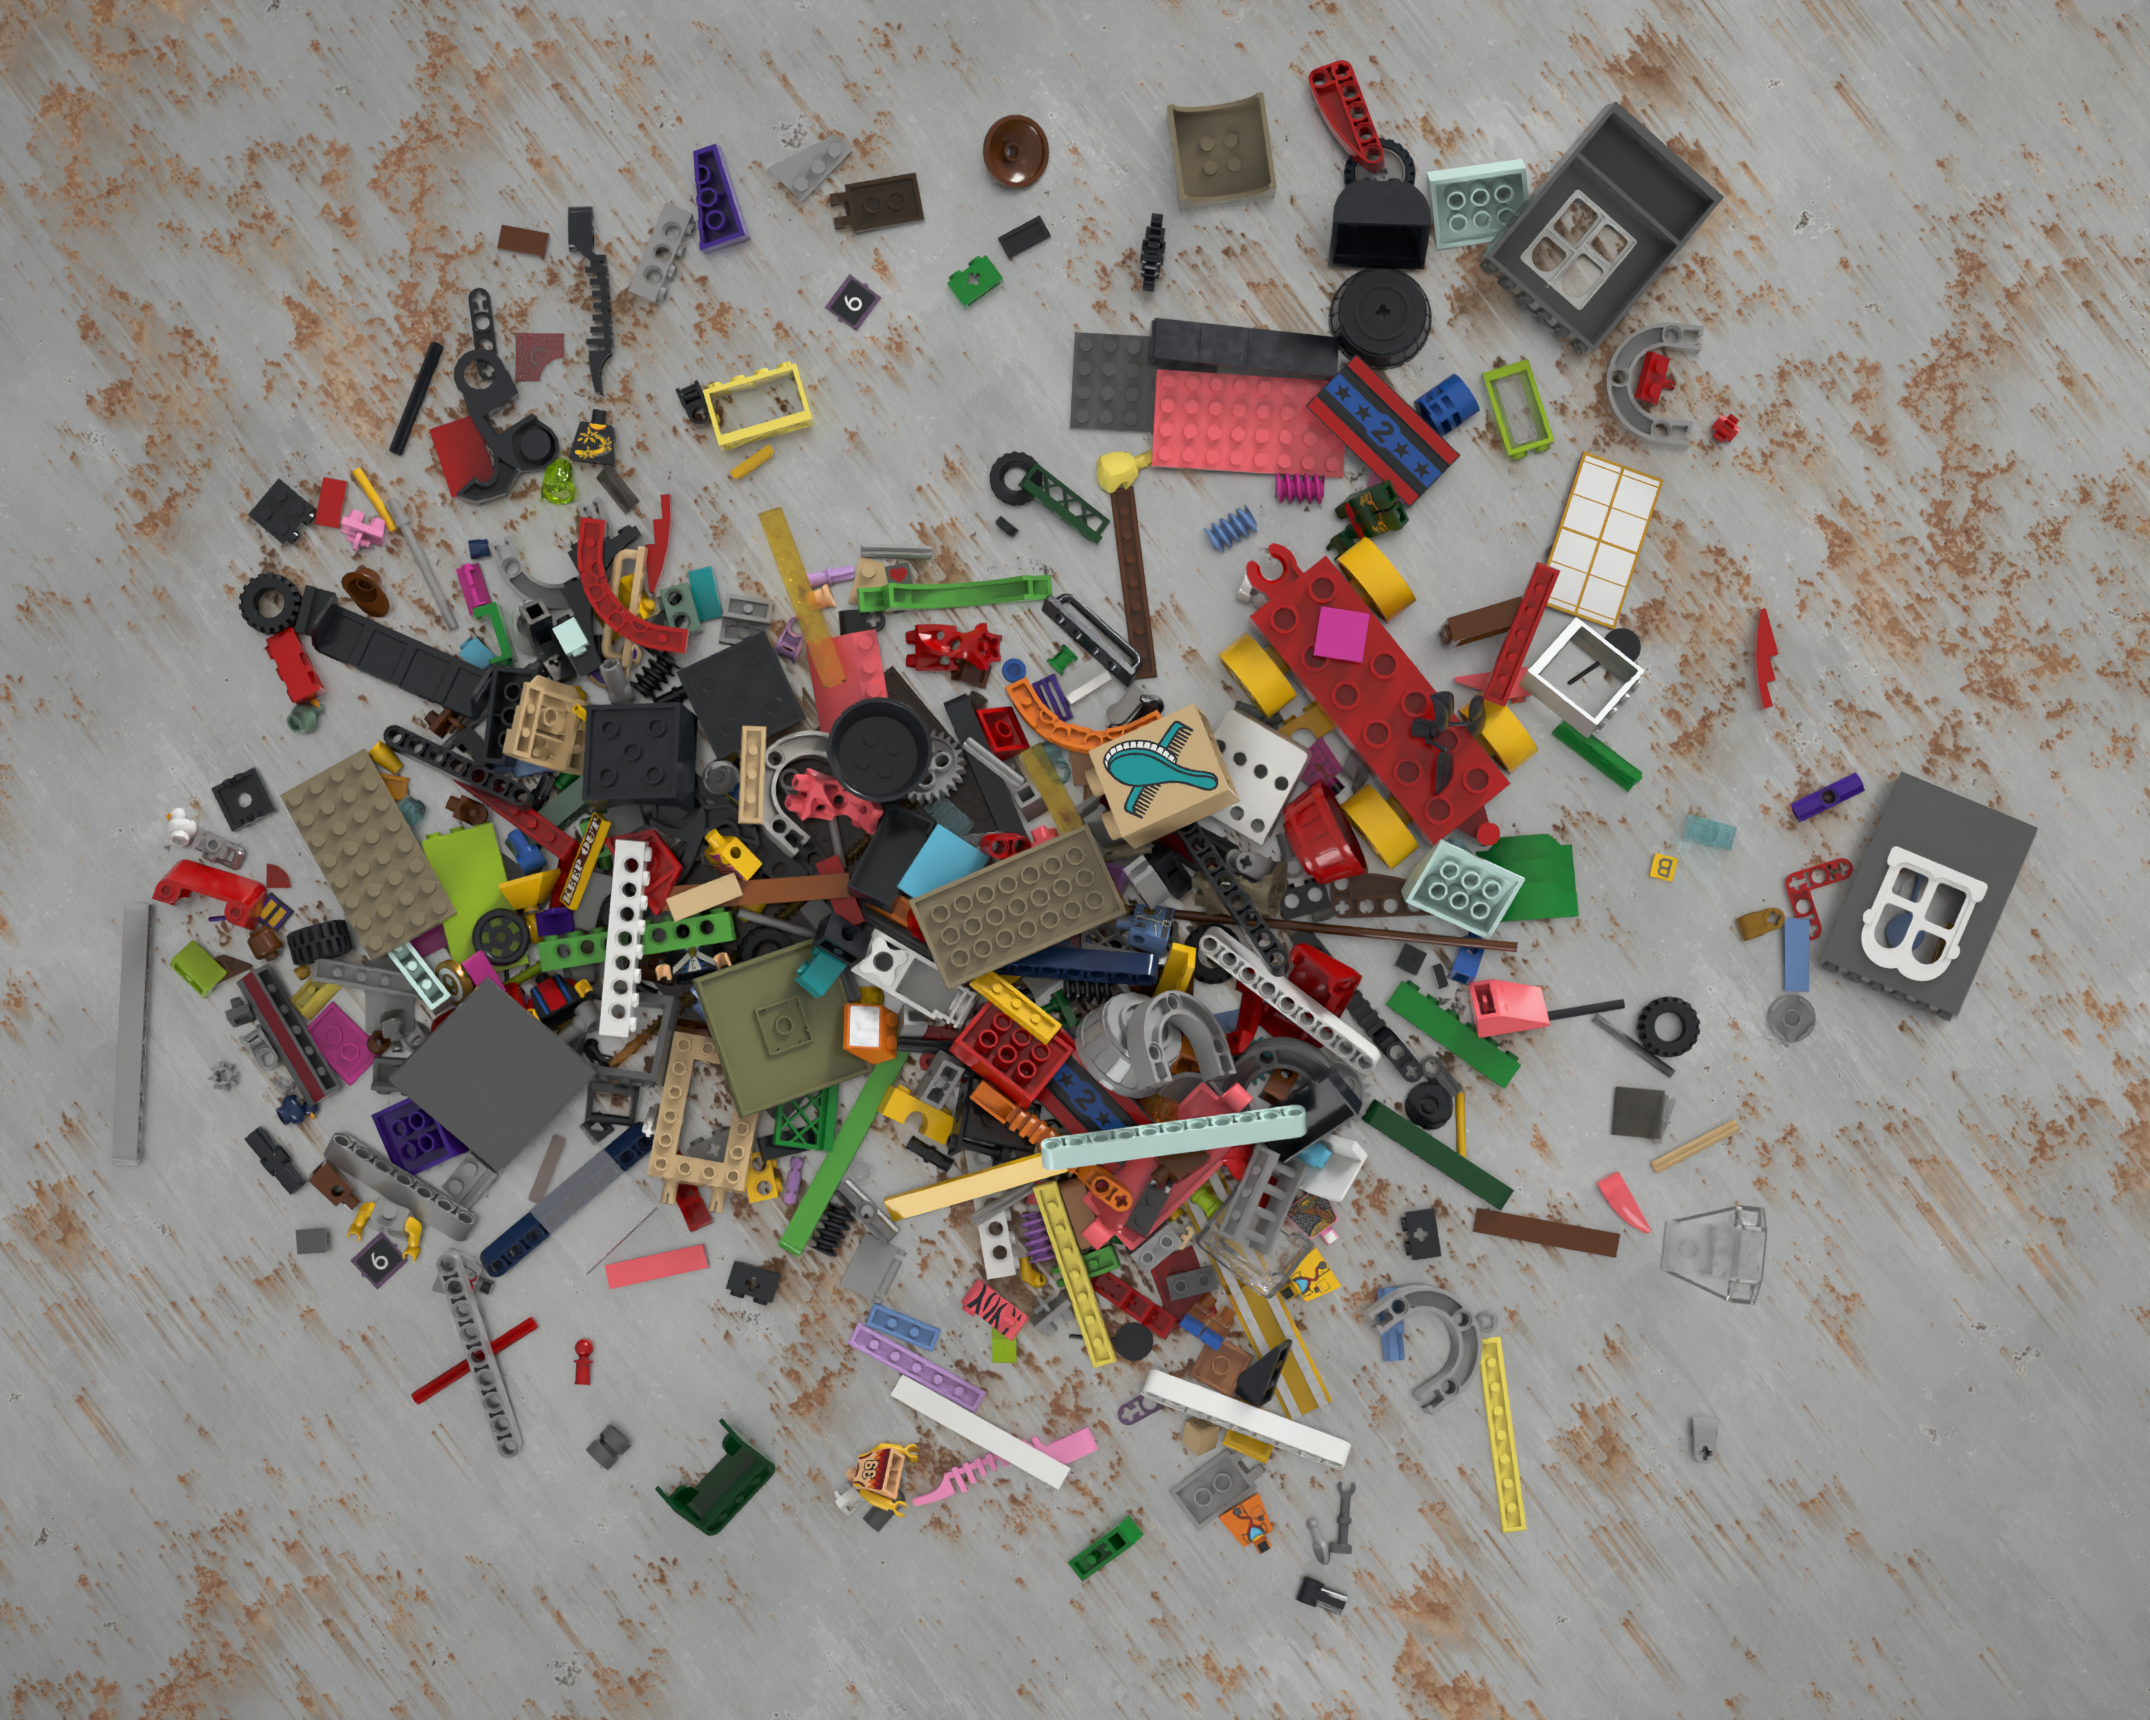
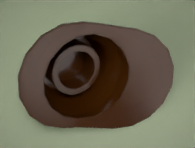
[341,565,390,617]

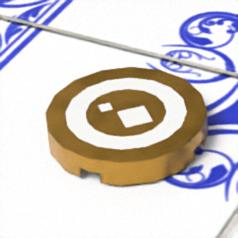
[435,959,473,1006]

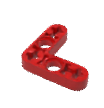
[1784,858,1853,941]

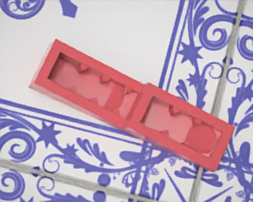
[605,1244,709,1289]

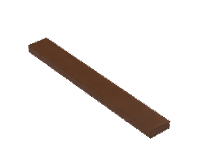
[1110,486,1157,680]

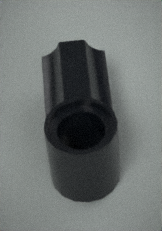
[1296,1576,1348,1615]

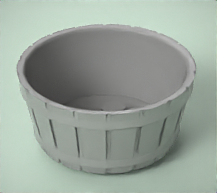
[1075,992,1182,1098]

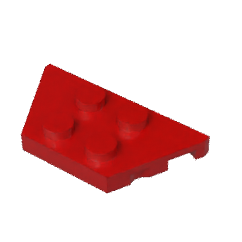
[604,829,683,916]

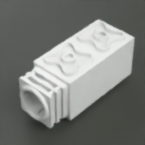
[850,929,980,1029]

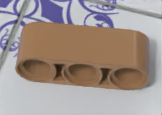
[1058,1177,1096,1250]

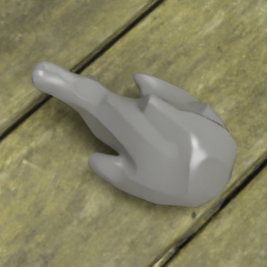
[1342,750,1368,794]

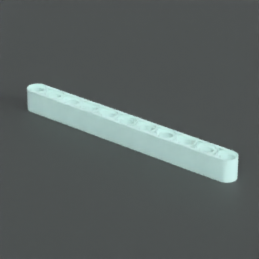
[1041,1105,1307,1170]

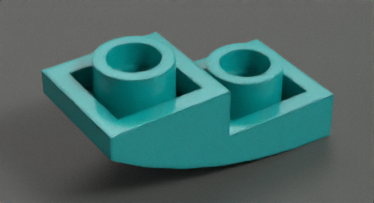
[688,566,723,621]

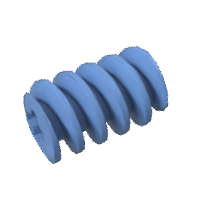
[1203,504,1258,552]

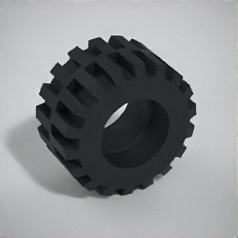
[239,573,302,635]
[286,919,353,966]
[1184,923,1242,984]
[1637,997,1700,1057]

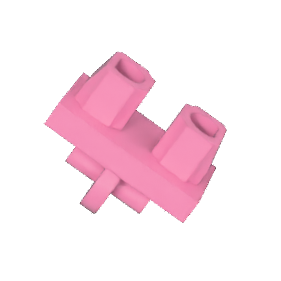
[341,509,385,552]

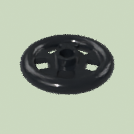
[472,908,530,966]

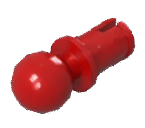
[574,1338,594,1385]

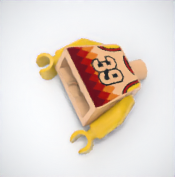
[846,1443,919,1518]

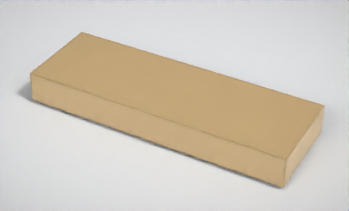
[666,872,743,922]

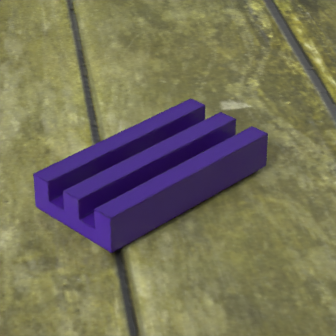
[1032,674,1074,722]

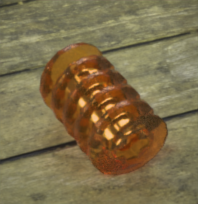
[1133,1094,1179,1123]

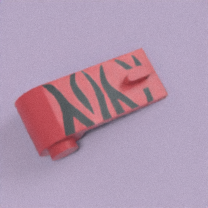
[961,1278,1029,1341]

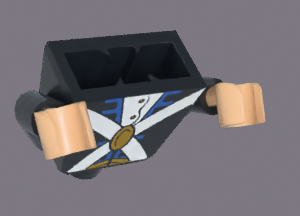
[656,926,732,985]

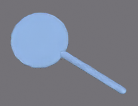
[1886,873,1925,950]

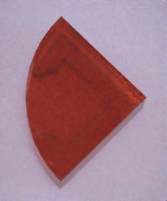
[266,864,292,888]

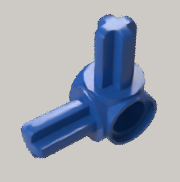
[508,829,547,876]

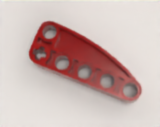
[1308,60,1385,173]

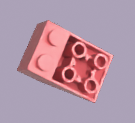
[1468,979,1550,1038]

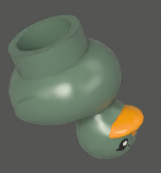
[287,698,324,733]

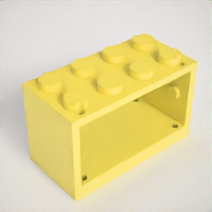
[703,361,814,452]

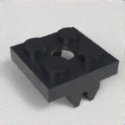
[211,767,277,832]

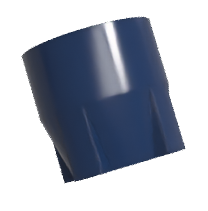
[468,539,490,559]

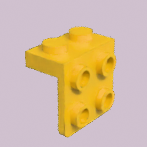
[593,573,659,641]

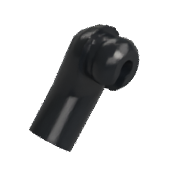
[583,1038,614,1068]

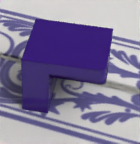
[535,907,575,937]

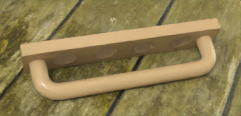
[601,546,648,668]

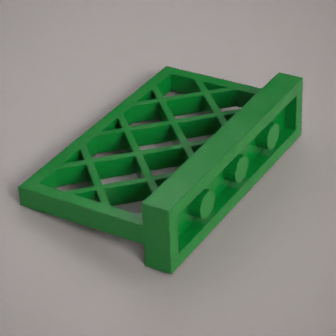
[1551,719,1643,793]
[773,1084,839,1153]

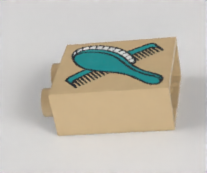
[1085,703,1240,849]

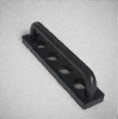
[1042,593,1143,688]

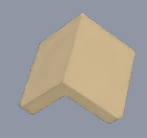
[1182,1417,1220,1456]

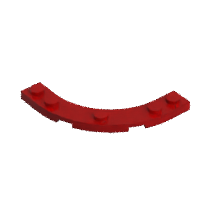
[577,517,689,654]

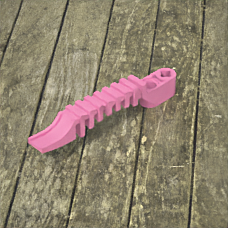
[912,1426,1099,1506]

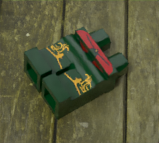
[1335,479,1409,540]

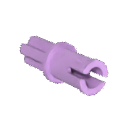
[806,565,855,589]

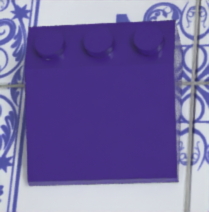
[371,1098,469,1176]

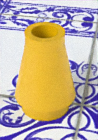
[368,740,404,775]

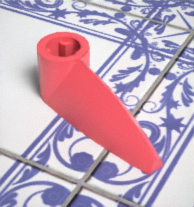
[1597,1171,1652,1234]

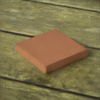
[1188,1339,1254,1398]

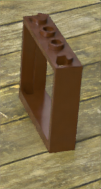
[1438,596,1522,650]

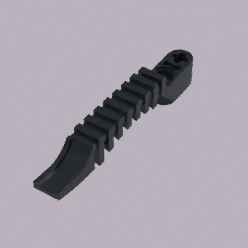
[568,206,615,395]
[1289,931,1423,1082]

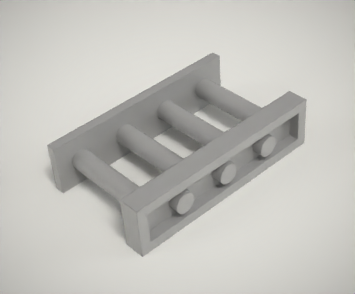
[1217,1144,1308,1256]

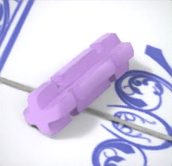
[783,1157,804,1204]

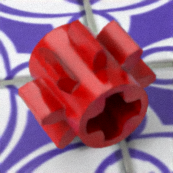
[1711,413,1741,443]

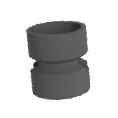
[586,1424,632,1470]

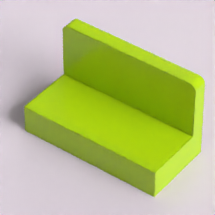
[170,940,227,999]

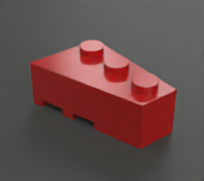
[265,627,327,704]

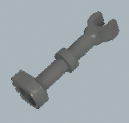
[1330,1482,1356,1554]

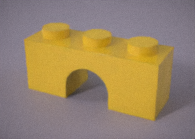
[1274,702,1334,741]
[876,1084,954,1145]

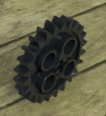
[1140,213,1166,292]

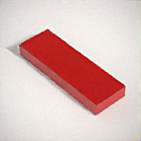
[816,854,866,926]

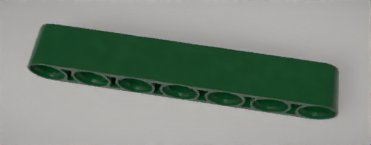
[1361,1099,1514,1211]

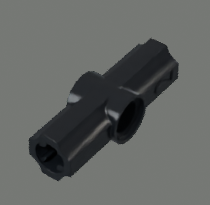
[244,1126,307,1195]

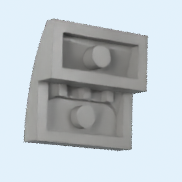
[719,593,774,646]

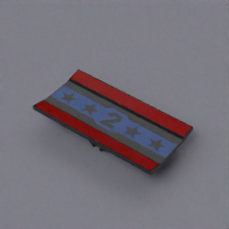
[1306,354,1461,507]
[1036,1021,1156,1175]

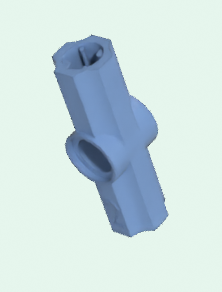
[1377,1287,1405,1362]

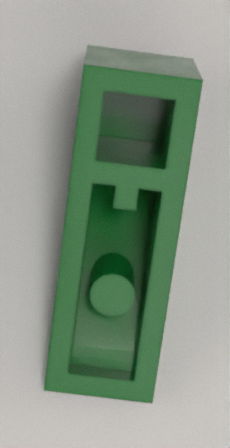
[1067,1515,1144,1582]

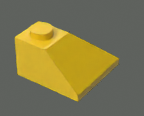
[498,868,561,913]

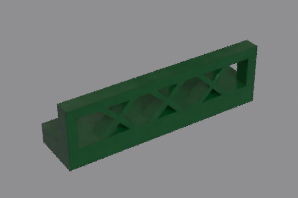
[1018,462,1110,545]

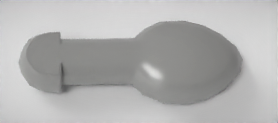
[1306,1518,1330,1565]

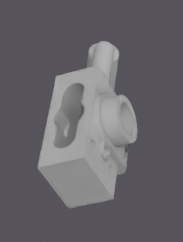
[191,828,245,870]

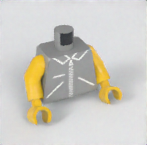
[347,1198,422,1262]

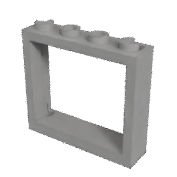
[1519,617,1644,739]

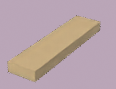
[738,726,766,825]

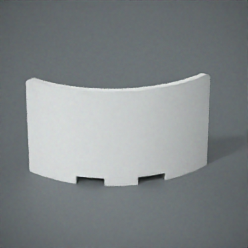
[1253,1133,1368,1202]

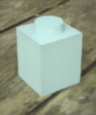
[553,617,590,657]

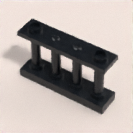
[946,1063,1012,1166]

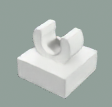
[834,1483,867,1516]

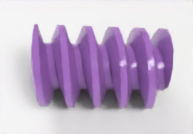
[1019,1211,1056,1263]

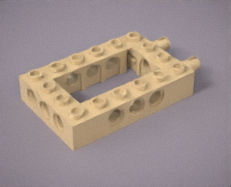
[647,1031,761,1214]

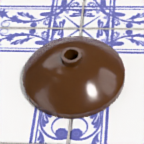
[983,115,1049,188]

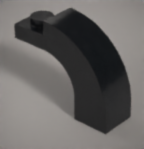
[519,597,577,683]

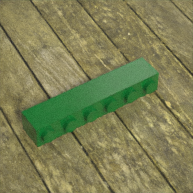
[1384,980,1521,1089]

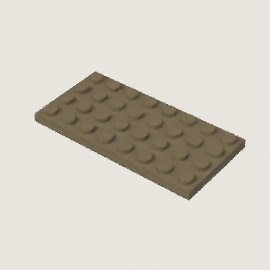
[280,748,458,962]
[908,824,1127,991]

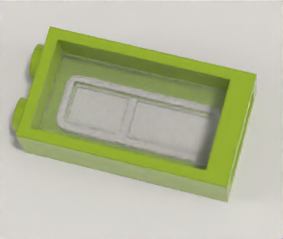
[1480,359,1554,460]

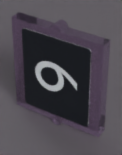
[825,274,881,332]
[350,1232,409,1290]

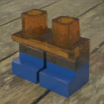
[1178,1292,1236,1351]

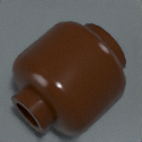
[247,924,283,962]

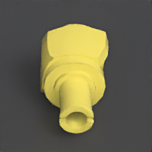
[1096,449,1152,493]

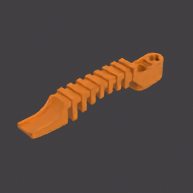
[970,1080,1132,1212]

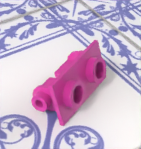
[456,562,491,615]

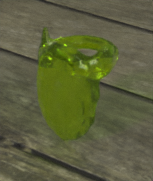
[541,457,576,505]

